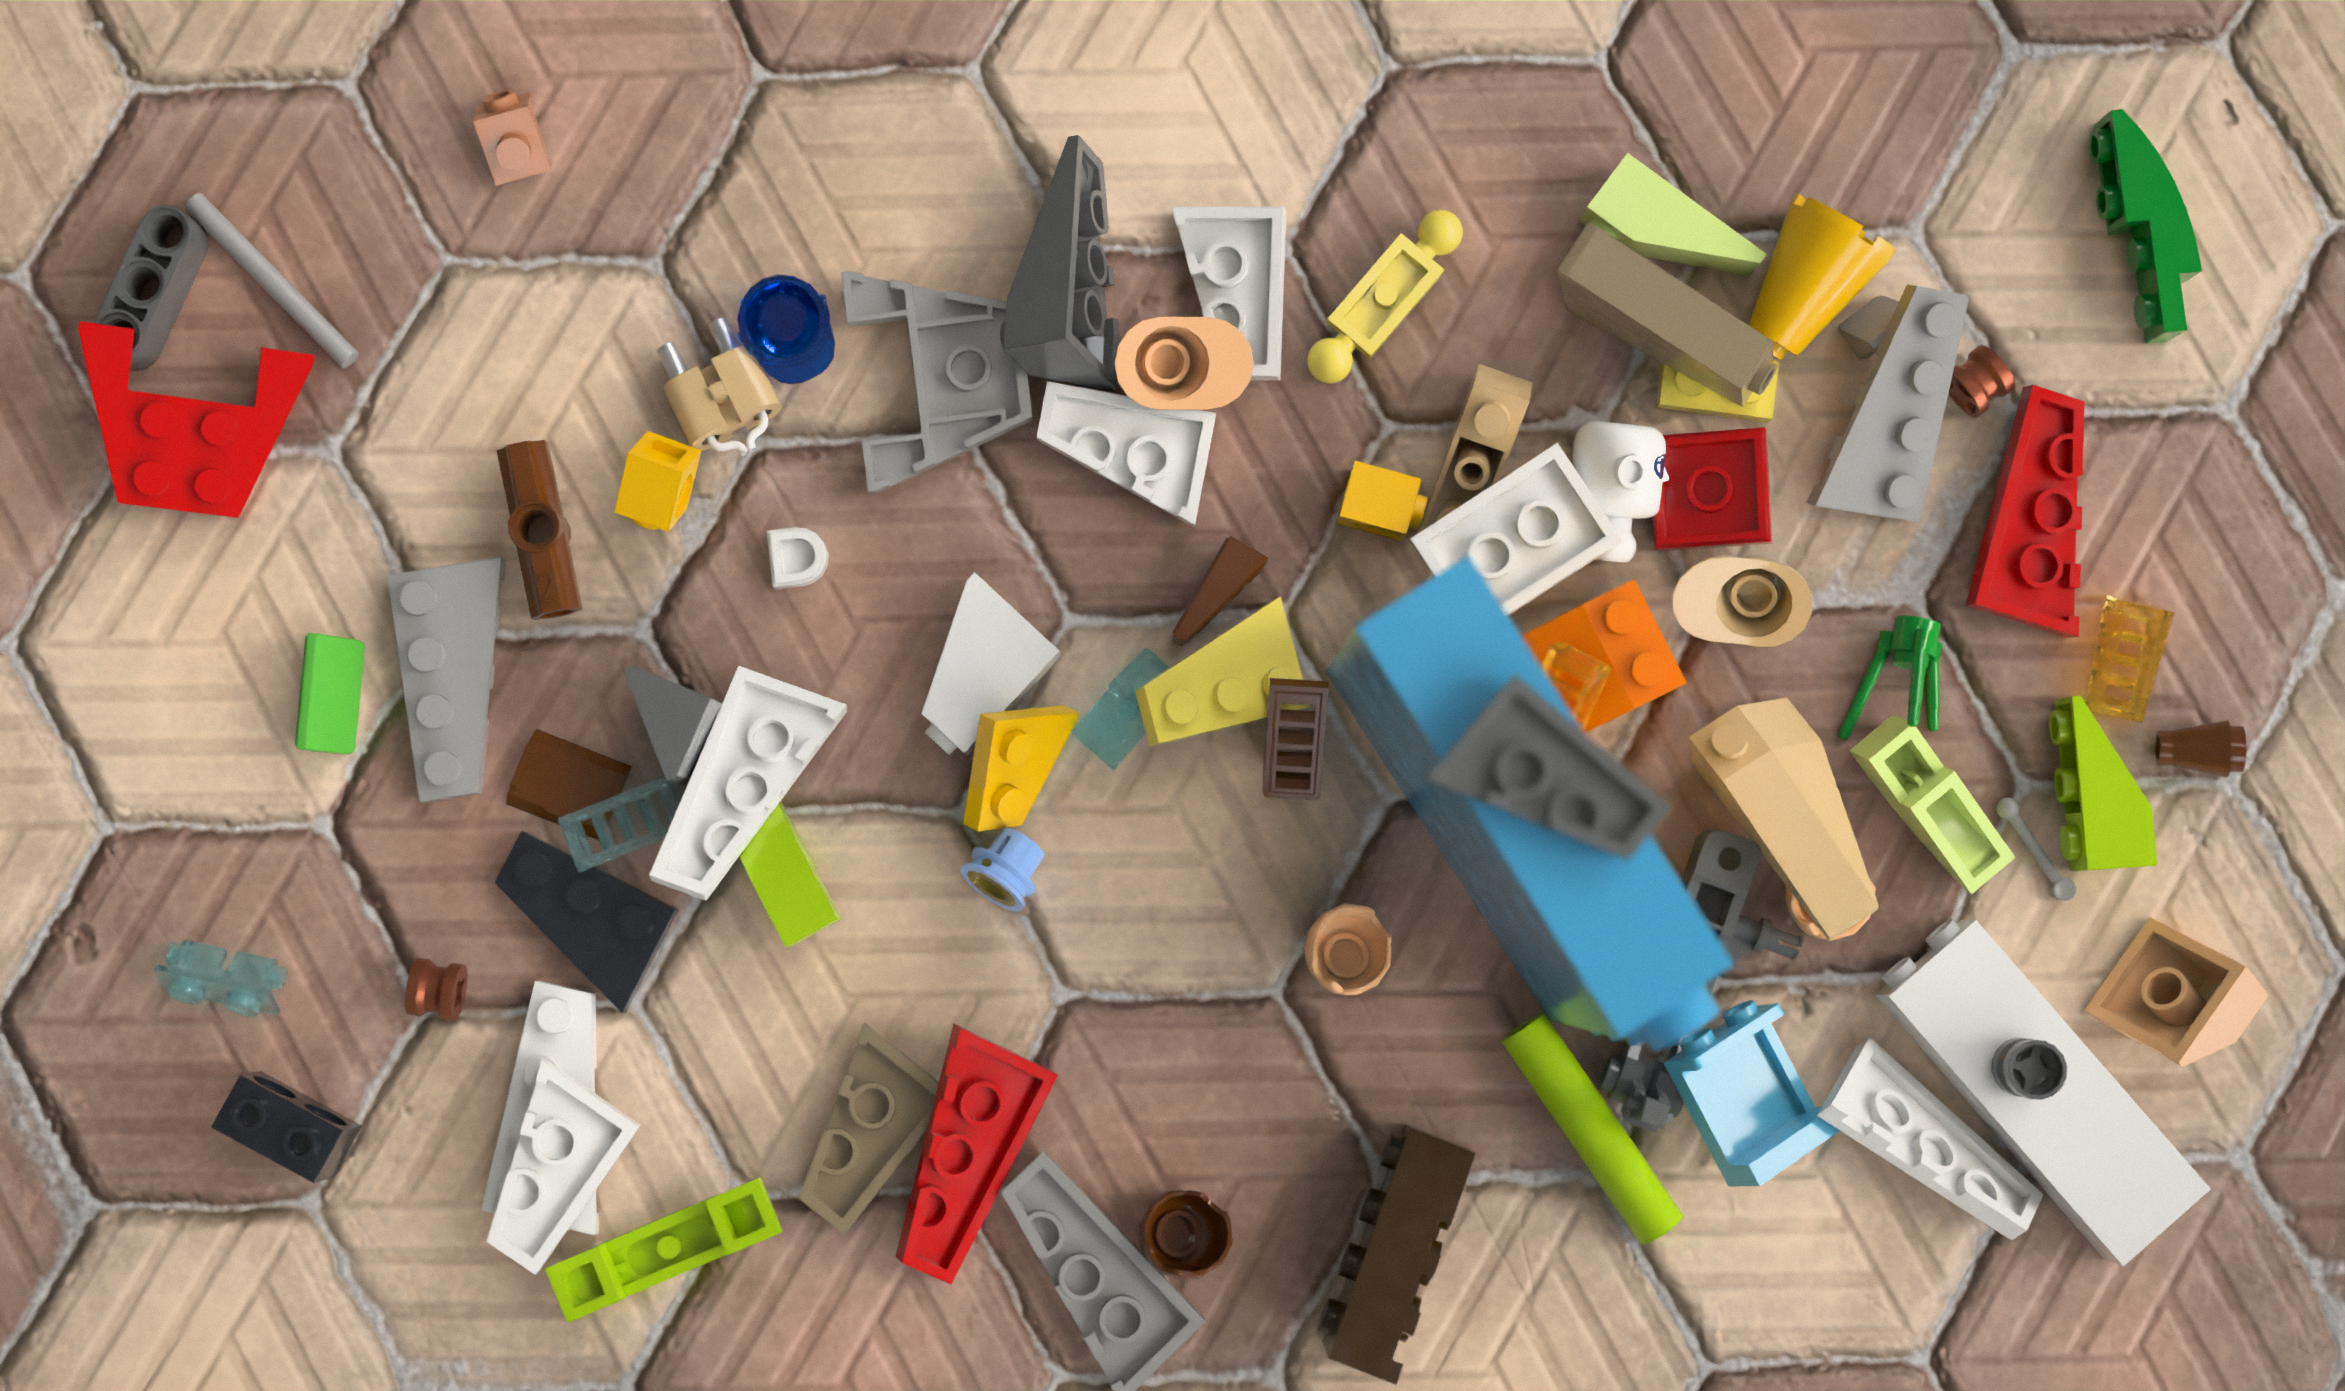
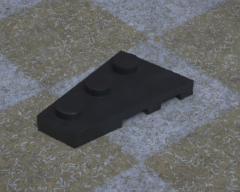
[495,831,679,1013]

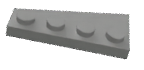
[1001,1150,1206,1391]

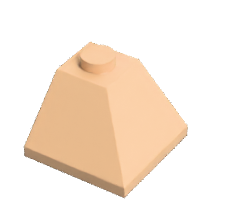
[2084,917,2268,1067]

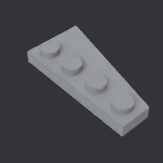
[1806,284,1970,523]
[387,557,506,803]

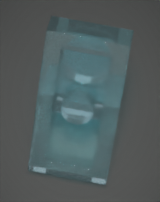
[1071,647,1169,771]

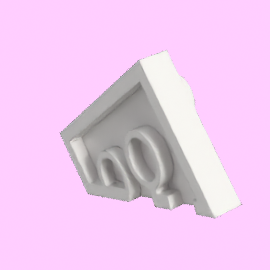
[1037,381,1216,528]

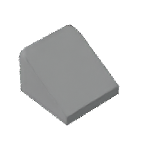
[1838,296,1899,360]

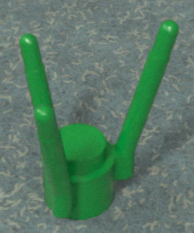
[1838,615,1942,740]

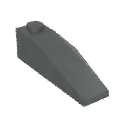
[1000,135,1119,391]

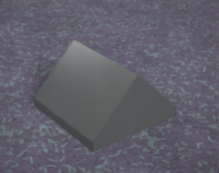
[623,666,722,785]

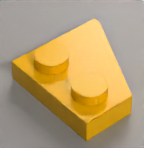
[963,705,1079,832]

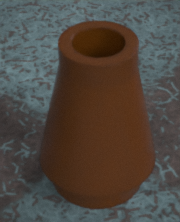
[2155,720,2246,778]

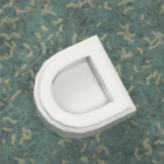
[767,527,829,590]

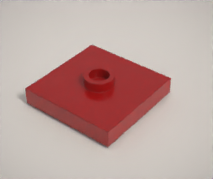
[1653,427,1773,552]

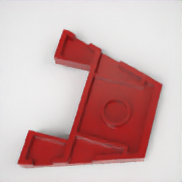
[78,321,315,518]

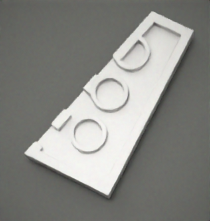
[649,666,847,901]
[481,981,599,1235]

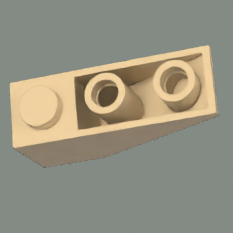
[1417,364,1533,534]

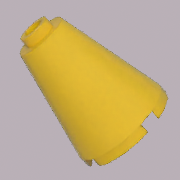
[1749,193,1896,360]

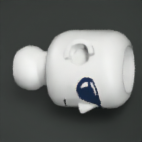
[1571,421,1669,562]

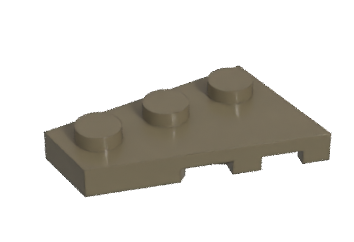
[799,1023,939,1235]

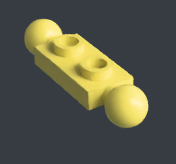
[1307,210,1463,384]

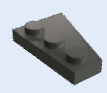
[1425,674,1672,860]

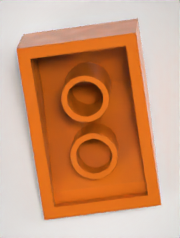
[1521,579,1687,733]

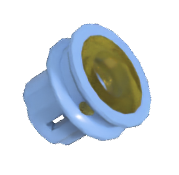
[960,827,1045,912]

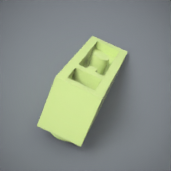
[1579,153,1767,276]

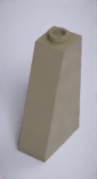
[1557,222,1777,407]

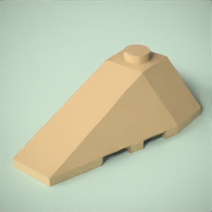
[1689,697,1878,941]

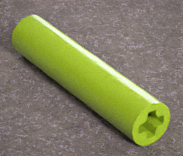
[1501,1012,1684,1245]

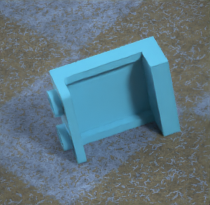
[1664,1000,1840,1187]

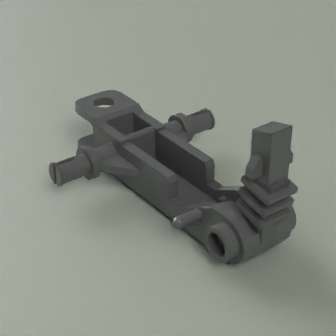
[1599,830,1803,1133]

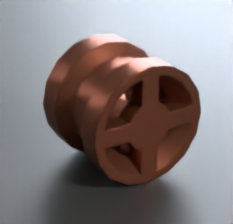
[1948,345,2016,418]
[405,958,468,1021]

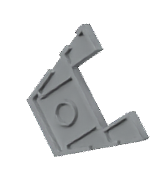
[841,271,1033,495]

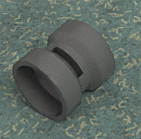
[1991,1038,2067,1100]

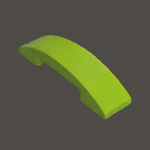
[545,1177,783,1323]

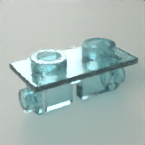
[154,939,287,1017]

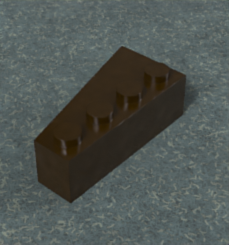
[1317,1124,1476,1385]

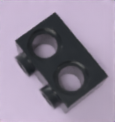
[211,1071,362,1183]

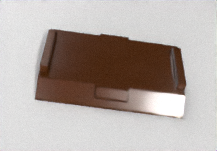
[506,729,632,842]

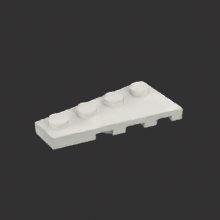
[1817,1037,2043,1240]

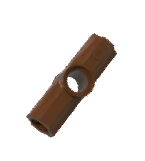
[496,440,583,620]

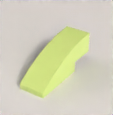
[1849,715,2015,894]

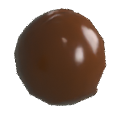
[1139,1190,1233,1279]

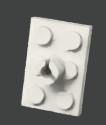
[1410,443,1622,616]

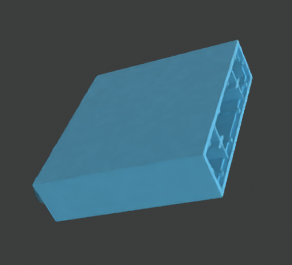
[1325,555,1734,1052]

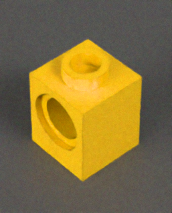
[614,431,701,532]
[1336,461,1427,542]

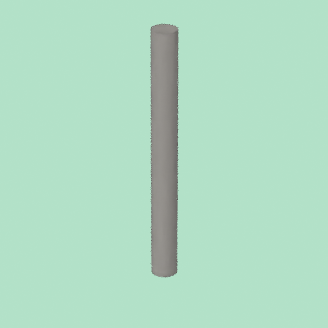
[184,193,359,369]

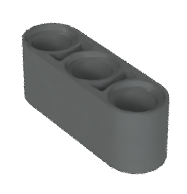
[94,205,209,371]

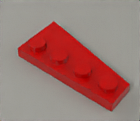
[1965,385,2085,638]
[895,1023,1058,1285]

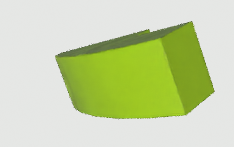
[739,801,842,948]

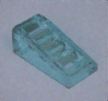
[558,776,682,872]

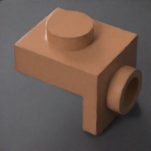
[473,89,552,186]

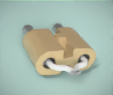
[657,318,782,456]

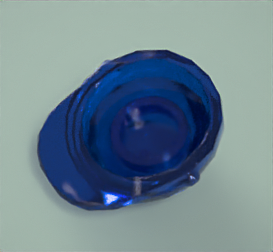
[737,274,835,384]

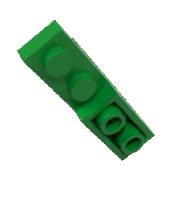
[2089,109,2202,344]

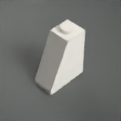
[921,572,1061,756]

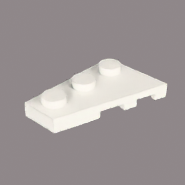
[1171,207,1286,380]
[486,1059,641,1275]

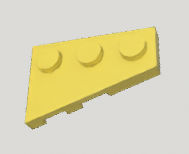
[1135,596,1311,747]

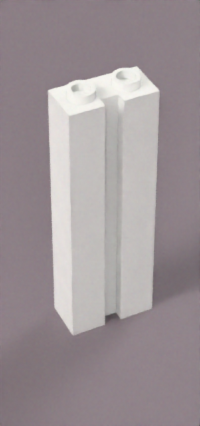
[1875,919,2211,1267]

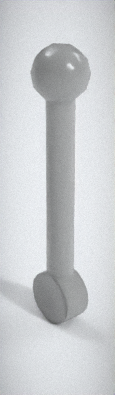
[1996,797,2076,901]

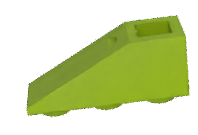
[2049,696,2158,871]

